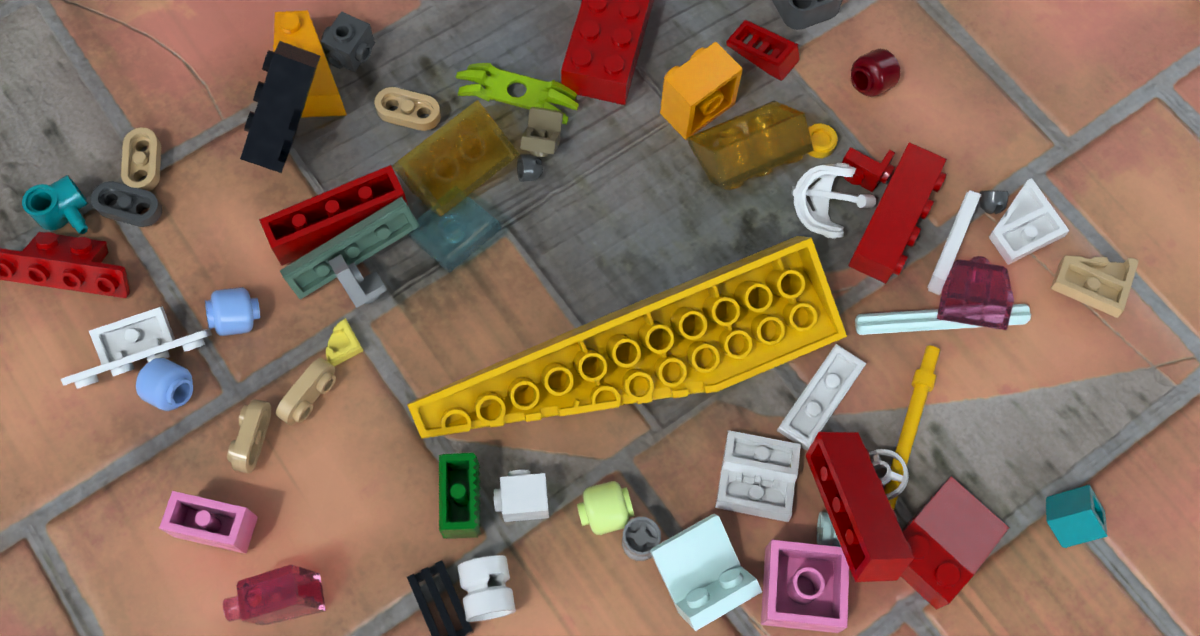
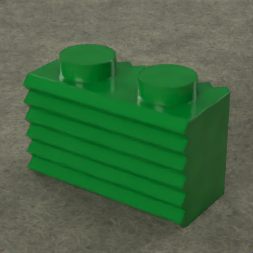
[439,453,481,539]

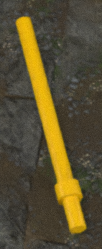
[884,345,940,510]

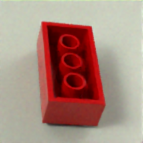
[561,0,654,105]

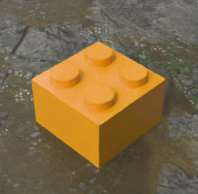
[660,41,743,140]

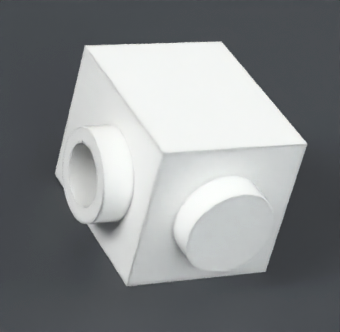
[494,470,549,522]

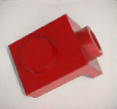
[842,147,895,193]

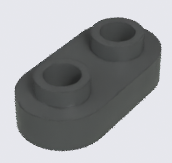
[91,181,162,227]

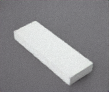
[927,190,981,295]
[777,344,867,451]

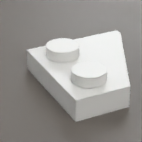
[989,178,1069,265]

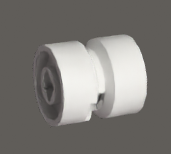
[457,555,516,622]

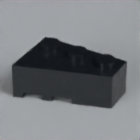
[240,41,320,173]

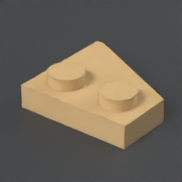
[1051,256,1139,318]

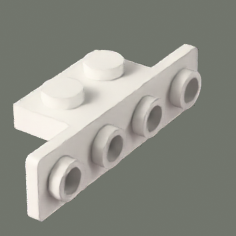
[61,306,212,389]

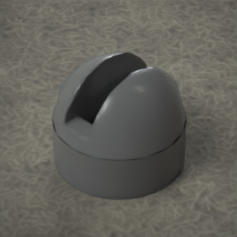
[517,154,543,182]
[979,191,1008,214]

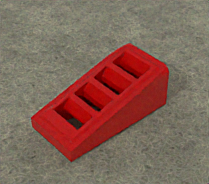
[726,20,799,81]

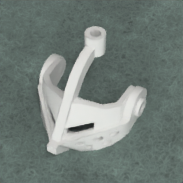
[791,163,876,239]

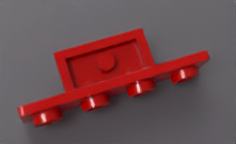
[0,232,130,298]

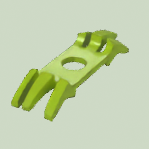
[456,63,579,125]

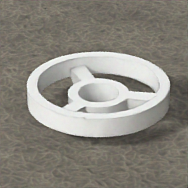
[869,449,909,500]

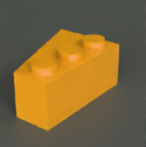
[273,10,347,118]

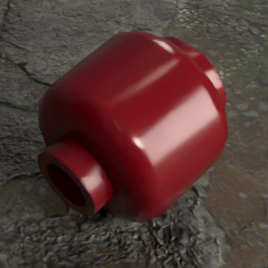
[851,48,900,97]

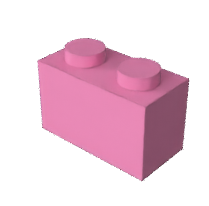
[159,491,258,554]

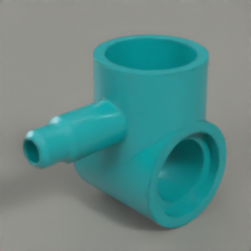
[22,175,88,234]

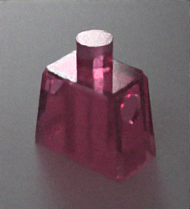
[937,256,1014,331]
[223,564,326,625]

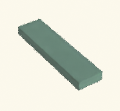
[280,197,420,300]

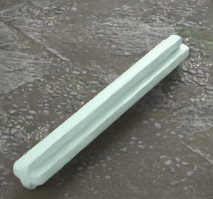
[855,304,1031,335]

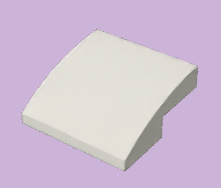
[715,430,801,522]

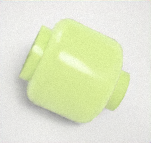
[577,481,635,535]

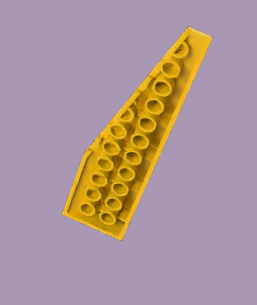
[407,236,847,439]

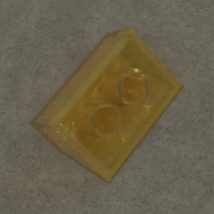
[392,100,520,217]
[687,101,814,190]

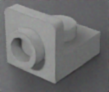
[328,254,387,308]

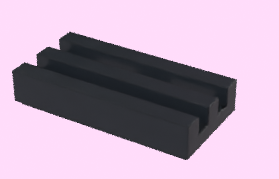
[407,560,474,636]

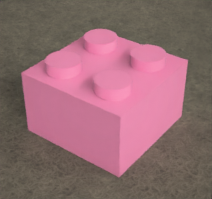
[761,540,849,633]

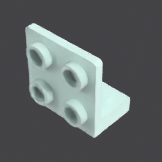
[650,514,762,631]

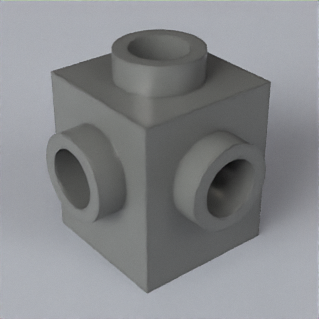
[321,11,375,72]

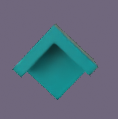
[1046,484,1108,548]

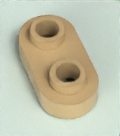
[374,87,441,131]
[121,128,161,191]
[276,358,336,425]
[227,399,271,473]

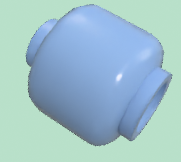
[205,287,260,336]
[136,358,193,411]

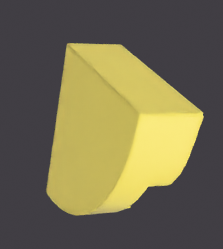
[326,318,363,367]

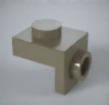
[520,107,563,157]

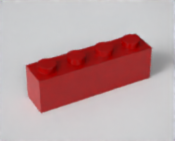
[848,142,947,284]
[259,165,409,266]
[805,432,914,582]

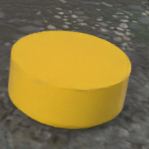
[802,123,838,158]

